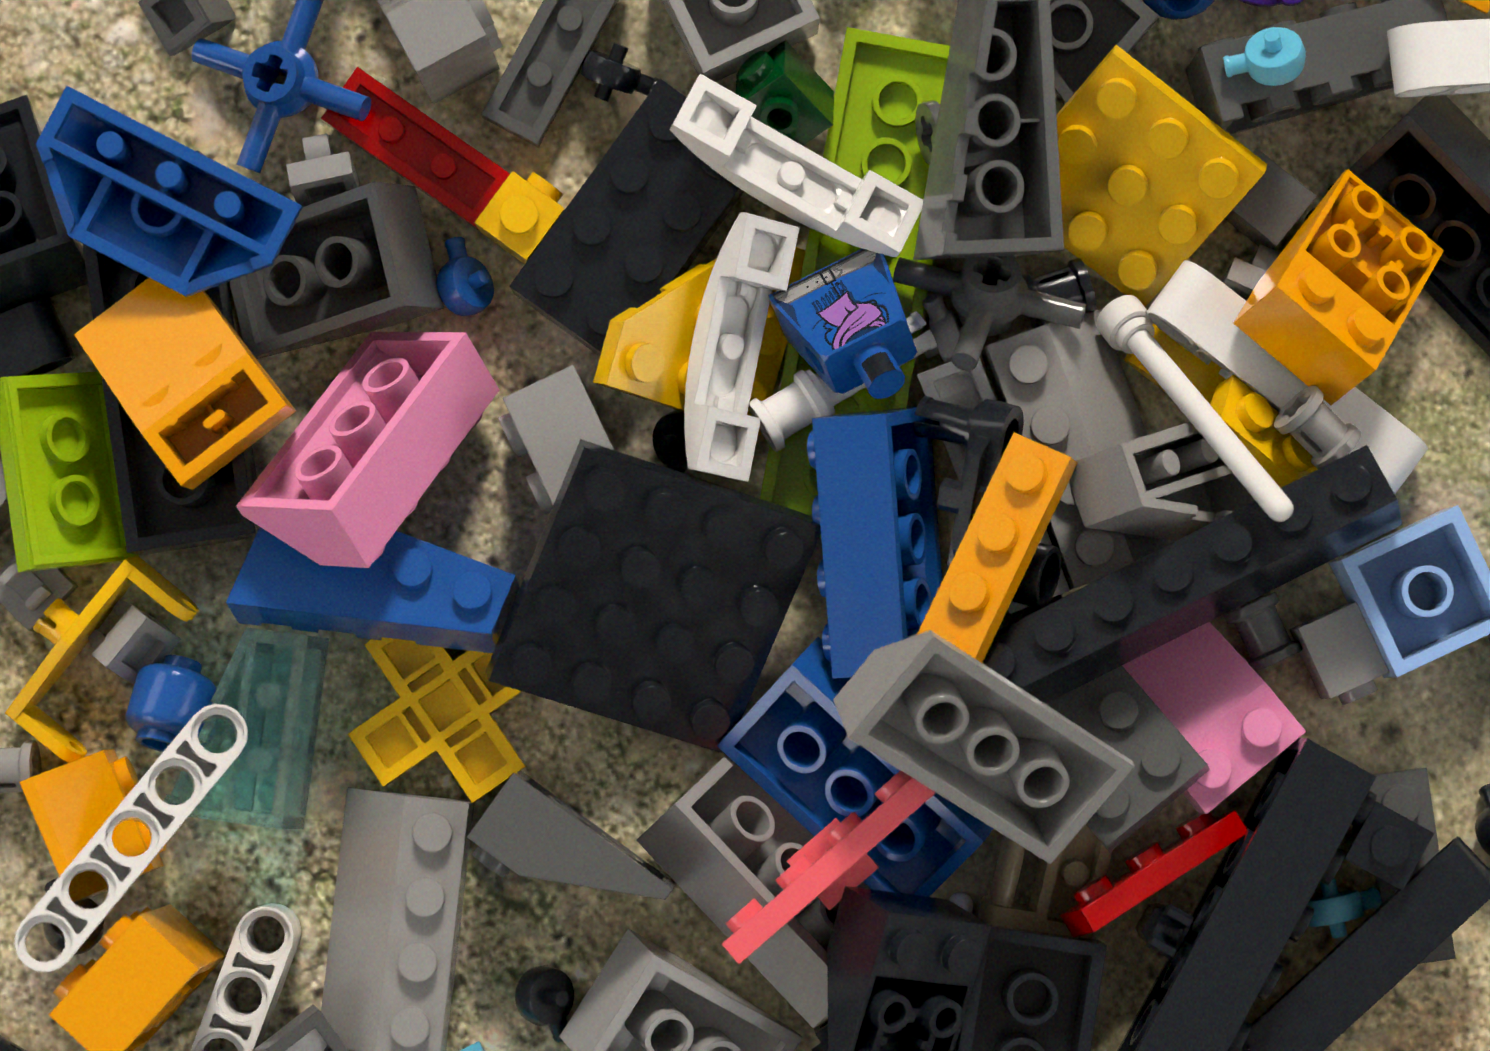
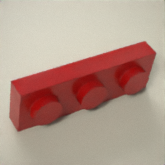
[321,67,510,230]
[1060,810,1247,937]

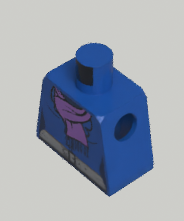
[768,249,917,399]

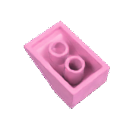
[1122,622,1306,814]

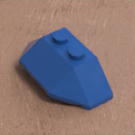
[36,85,303,297]

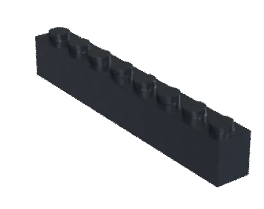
[982,445,1402,704]

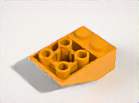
[1233,169,1444,405]
[74,278,296,490]

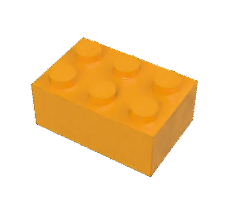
[49,904,226,1051]

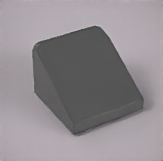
[138,0,236,56]

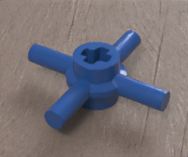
[192,0,371,173]

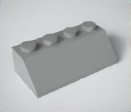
[982,309,1175,590]
[833,630,1135,864]
[636,755,870,1028]
[321,787,475,1051]

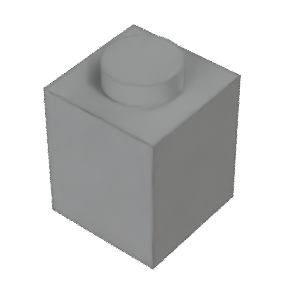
[1289,602,1389,705]

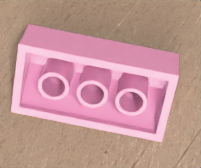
[236,332,499,568]

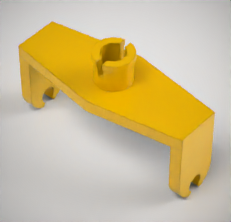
[5,555,199,763]

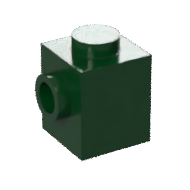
[735,40,834,146]

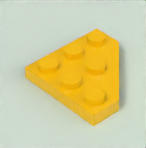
[593,247,806,436]

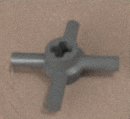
[893,256,1086,371]

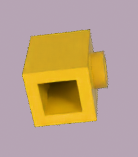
[475,171,565,264]

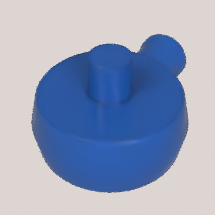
[436,237,494,316]

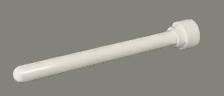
[1096,295,1293,522]

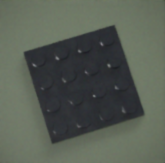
[486,439,821,754]

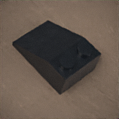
[0,94,88,314]

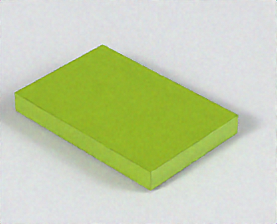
[0,371,139,573]

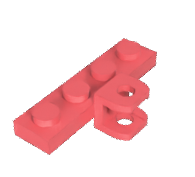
[722,770,936,964]

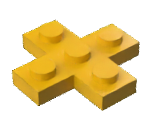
[347,637,527,803]

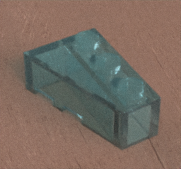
[163,627,329,829]

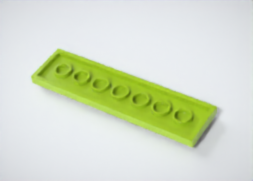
[760,27,950,540]

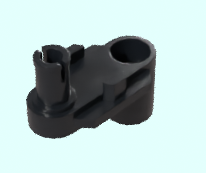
[913,396,1061,609]

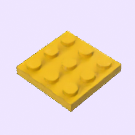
[1057,45,1267,307]

